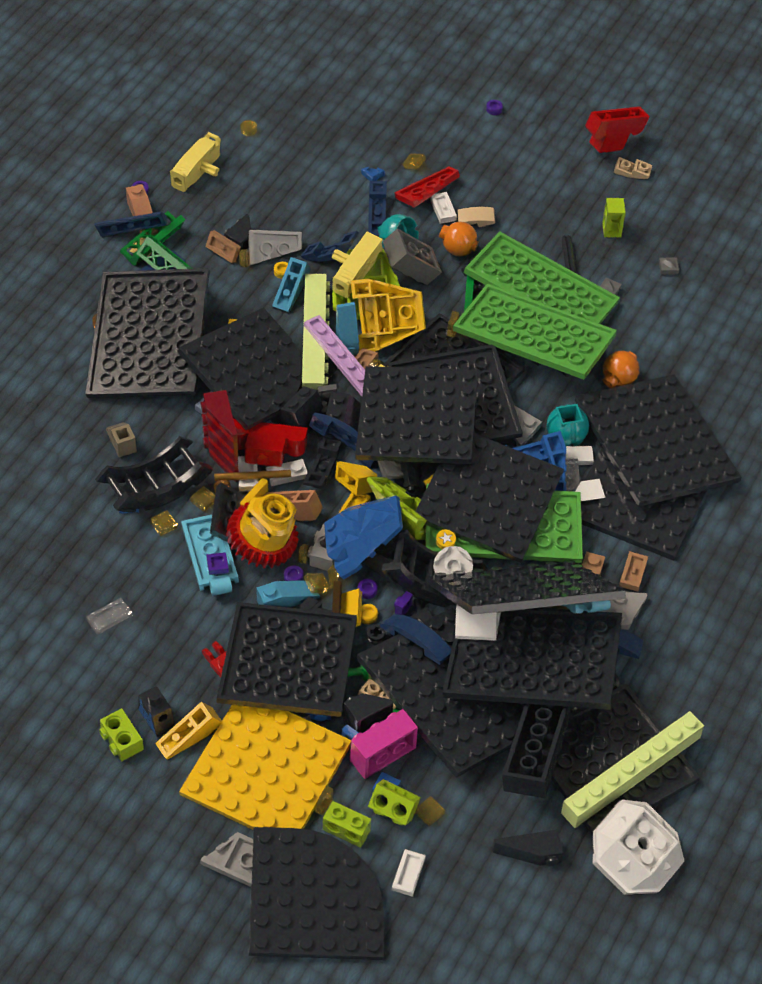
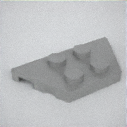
[601,592,647,630]
[200,832,253,887]

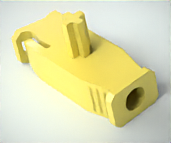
[170,132,221,192]
[332,232,383,298]

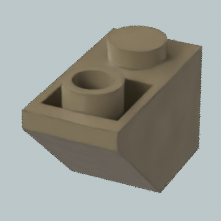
[106,422,137,457]

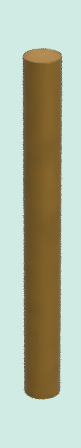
[214,470,291,481]

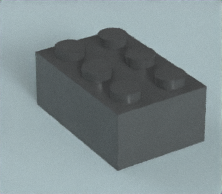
[382,228,442,285]

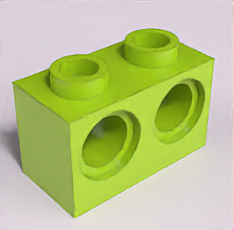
[602,198,625,237]
[99,708,144,762]
[368,779,421,825]
[323,801,371,848]

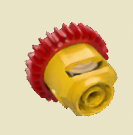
[226,494,299,569]

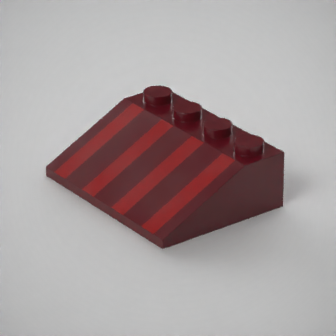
[201,390,239,482]

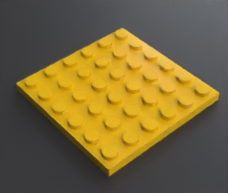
[179,705,351,830]

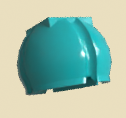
[378,214,419,248]
[546,404,589,446]

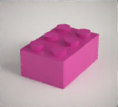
[350,709,418,779]

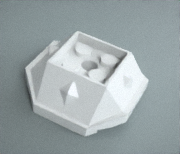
[593,800,684,895]

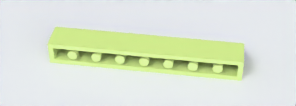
[302,274,330,390]
[561,711,704,828]

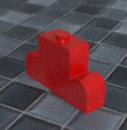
[585,107,650,153]
[233,419,308,467]

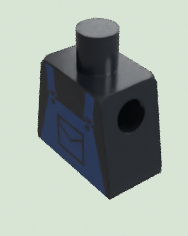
[138,686,175,737]

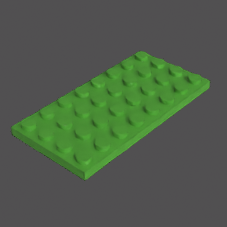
[464,231,620,324]
[453,283,617,380]
[425,484,583,563]

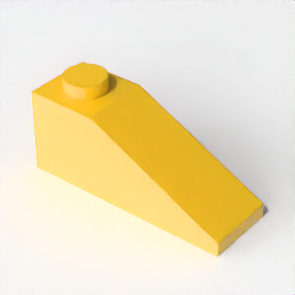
[155,702,222,760]

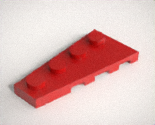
[395,166,460,208]

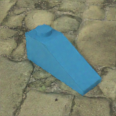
[272,257,311,312]
[336,302,359,355]
[257,580,320,608]

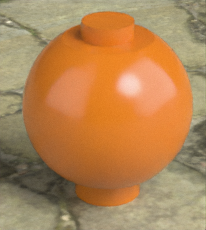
[439,222,479,257]
[602,351,639,388]

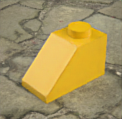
[335,461,377,496]

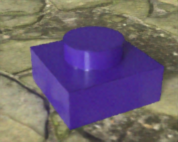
[206,552,229,575]
[394,591,413,615]

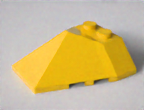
[351,279,426,352]

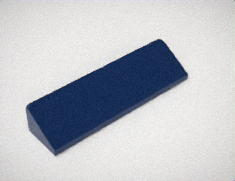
[95,212,167,236]

